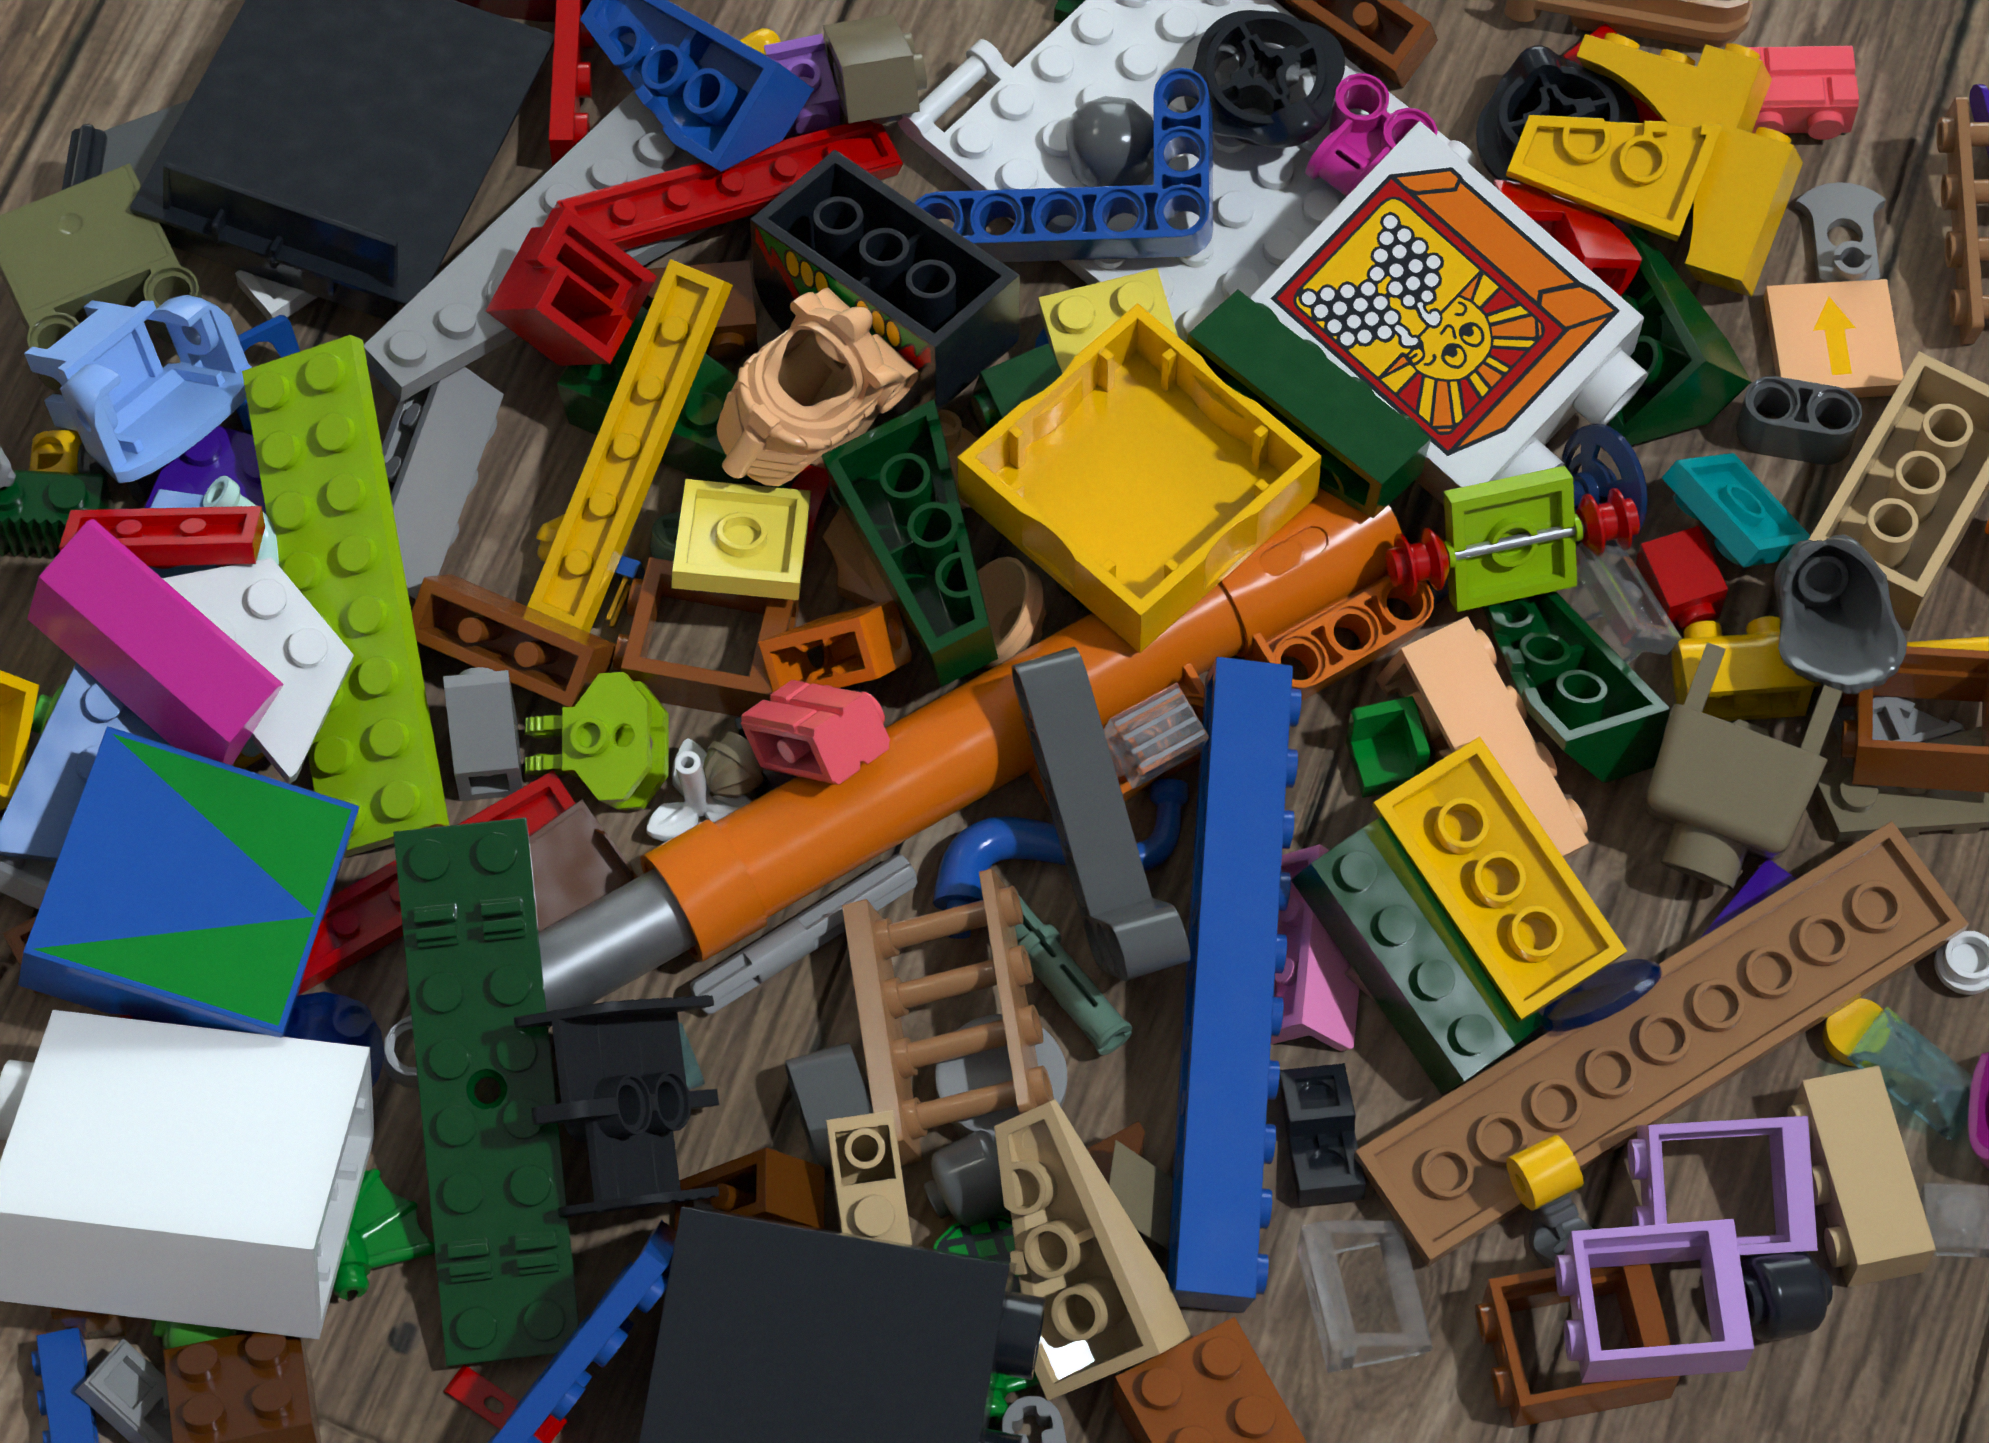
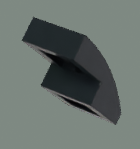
[1280,1063,1366,1206]

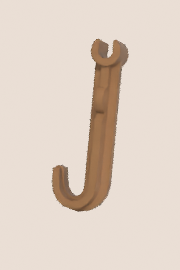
[1504,0,1753,48]

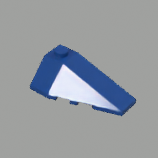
[580,0,814,172]

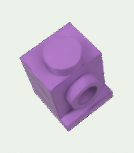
[764,33,840,136]

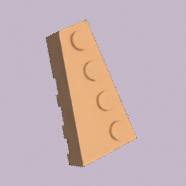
[1376,616,1589,860]

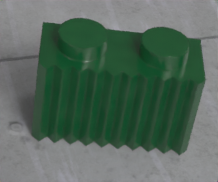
[0,470,115,559]

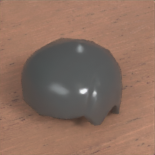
[1066,96,1154,187]

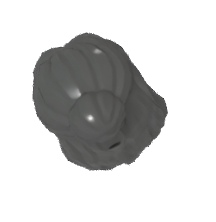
[1774,534,1907,694]

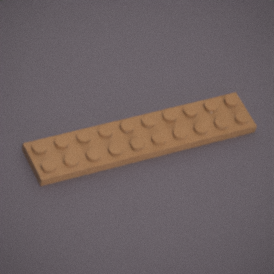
[1354,821,1969,1267]

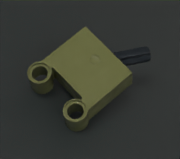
[0,124,202,391]

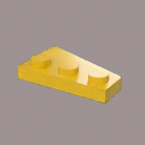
[1506,115,1723,242]

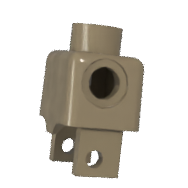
[1645,642,1843,889]

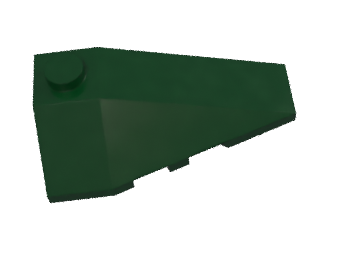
[1594,210,1752,445]
[1482,591,1671,783]

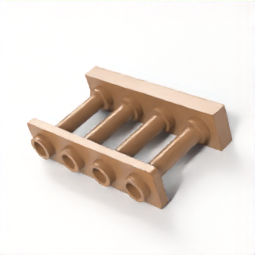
[1936,97,1989,344]
[842,868,1054,1166]

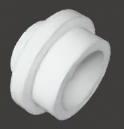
[1934,931,1989,995]

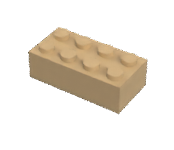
[1809,351,1989,631]

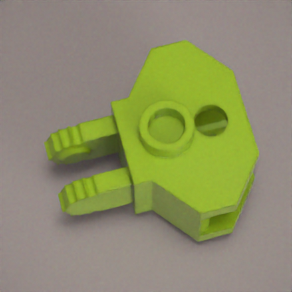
[525,672,669,810]

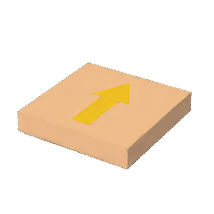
[1763,279,1904,398]

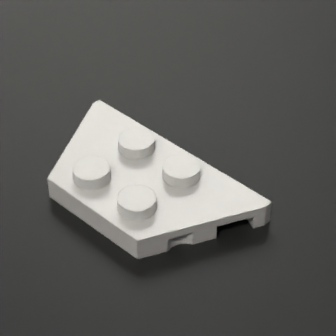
[162,558,354,784]

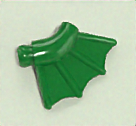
[333,1168,435,1300]

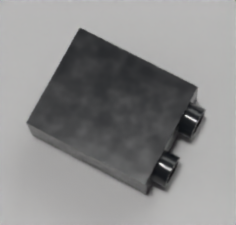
[639,1207,1046,1443]

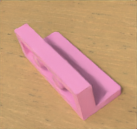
[1271,844,1359,1051]

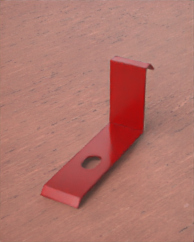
[443,1365,567,1443]

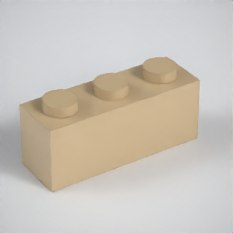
[1788,1066,1936,1288]

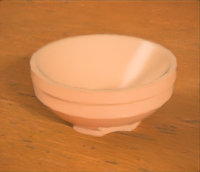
[977,556,1046,669]

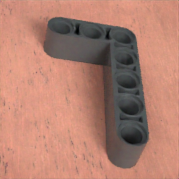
[1011,647,1190,981]

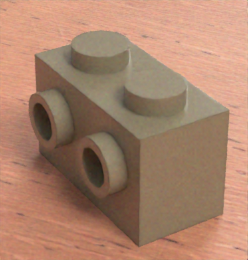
[823,14,927,124]

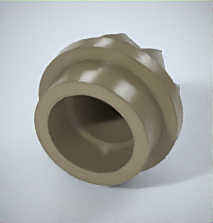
[703,731,765,798]

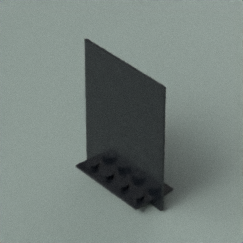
[130,0,554,321]

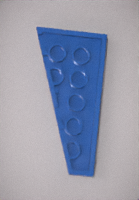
[487,1220,677,1443]

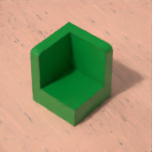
[1346,696,1430,798]

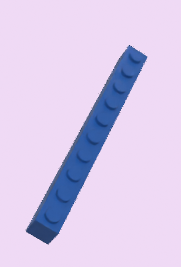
[1166,657,1302,1313]

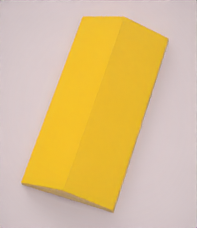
[1372,736,1627,1022]

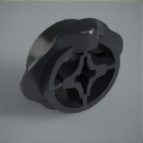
[1184,10,1345,148]
[1476,45,1639,183]

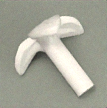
[646,738,752,842]

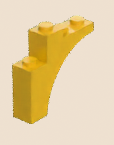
[1577,33,1803,297]

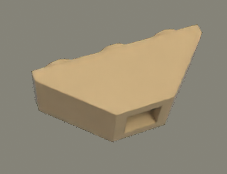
[826,1110,912,1245]

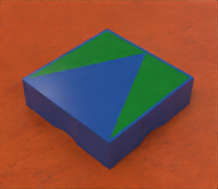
[18,726,360,1038]

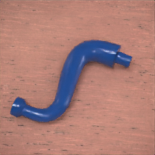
[933,779,1189,939]

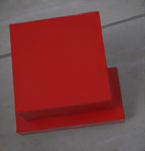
[485,207,657,366]

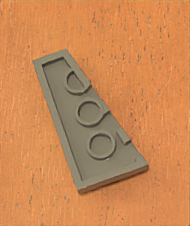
[1813,726,1989,843]

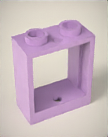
[1628,1116,1818,1255]
[1555,1219,1754,1383]

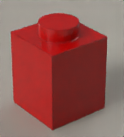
[1633,526,1728,636]

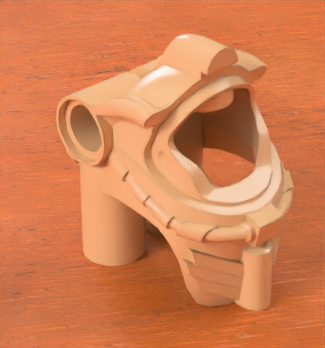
[716,288,920,487]

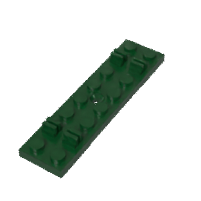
[393,817,579,1366]

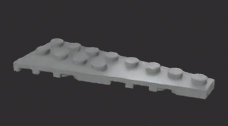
[364,89,715,402]

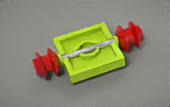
[1386,465,1640,612]

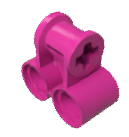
[1305,73,1438,197]

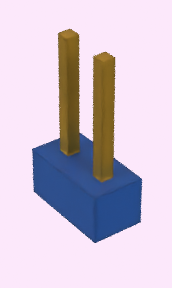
[606,556,645,629]

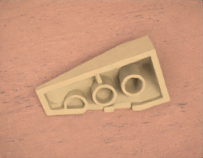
[994,1099,1192,1401]

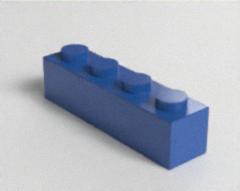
[31,1327,100,1443]

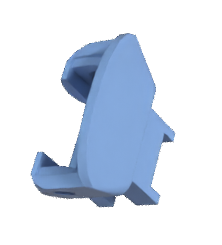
[24,295,252,483]

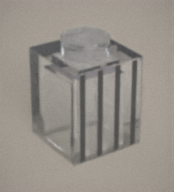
[1103,682,1209,789]

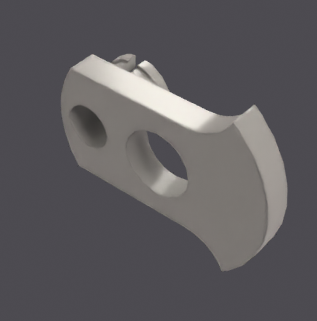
[1794,182,1886,283]

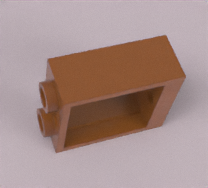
[613,557,799,717]
[1841,646,1989,793]
[1475,1264,1680,1428]

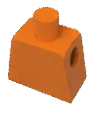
[758,600,912,692]

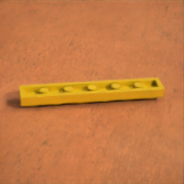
[527,259,733,633]

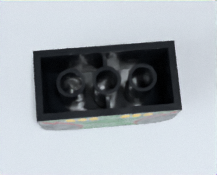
[750,150,1020,416]

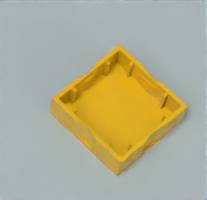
[957,303,1321,653]

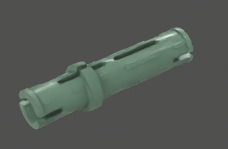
[1015,890,1133,1055]

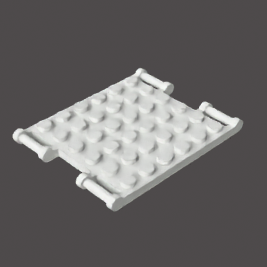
[897,0,1477,343]

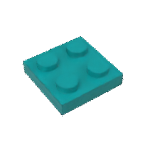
[1661,453,1810,567]

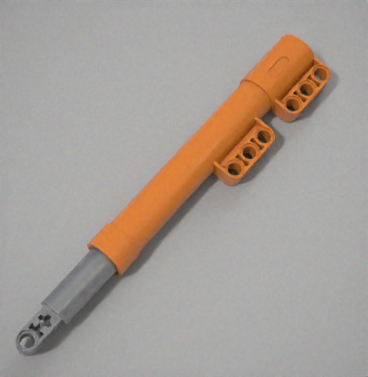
[383,488,1434,1088]

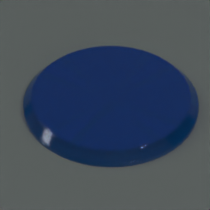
[1541,959,1662,1032]

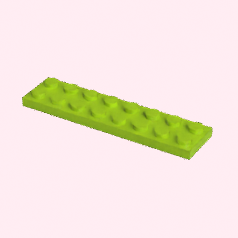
[242,335,450,858]

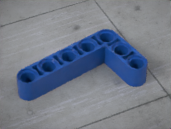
[914,68,1213,262]

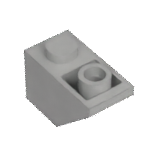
[443,667,523,801]

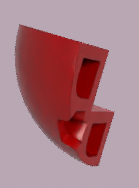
[1493,179,1642,296]

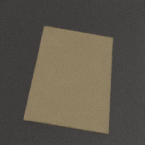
[1109,1140,1172,1250]

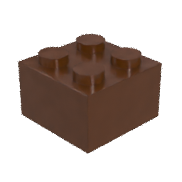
[163,1332,321,1443]

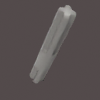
[690,854,918,1014]

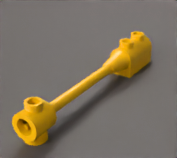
[1672,616,1989,721]

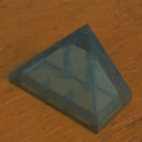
[1847,1007,1973,1141]

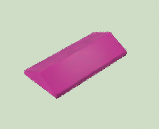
[27,519,284,765]

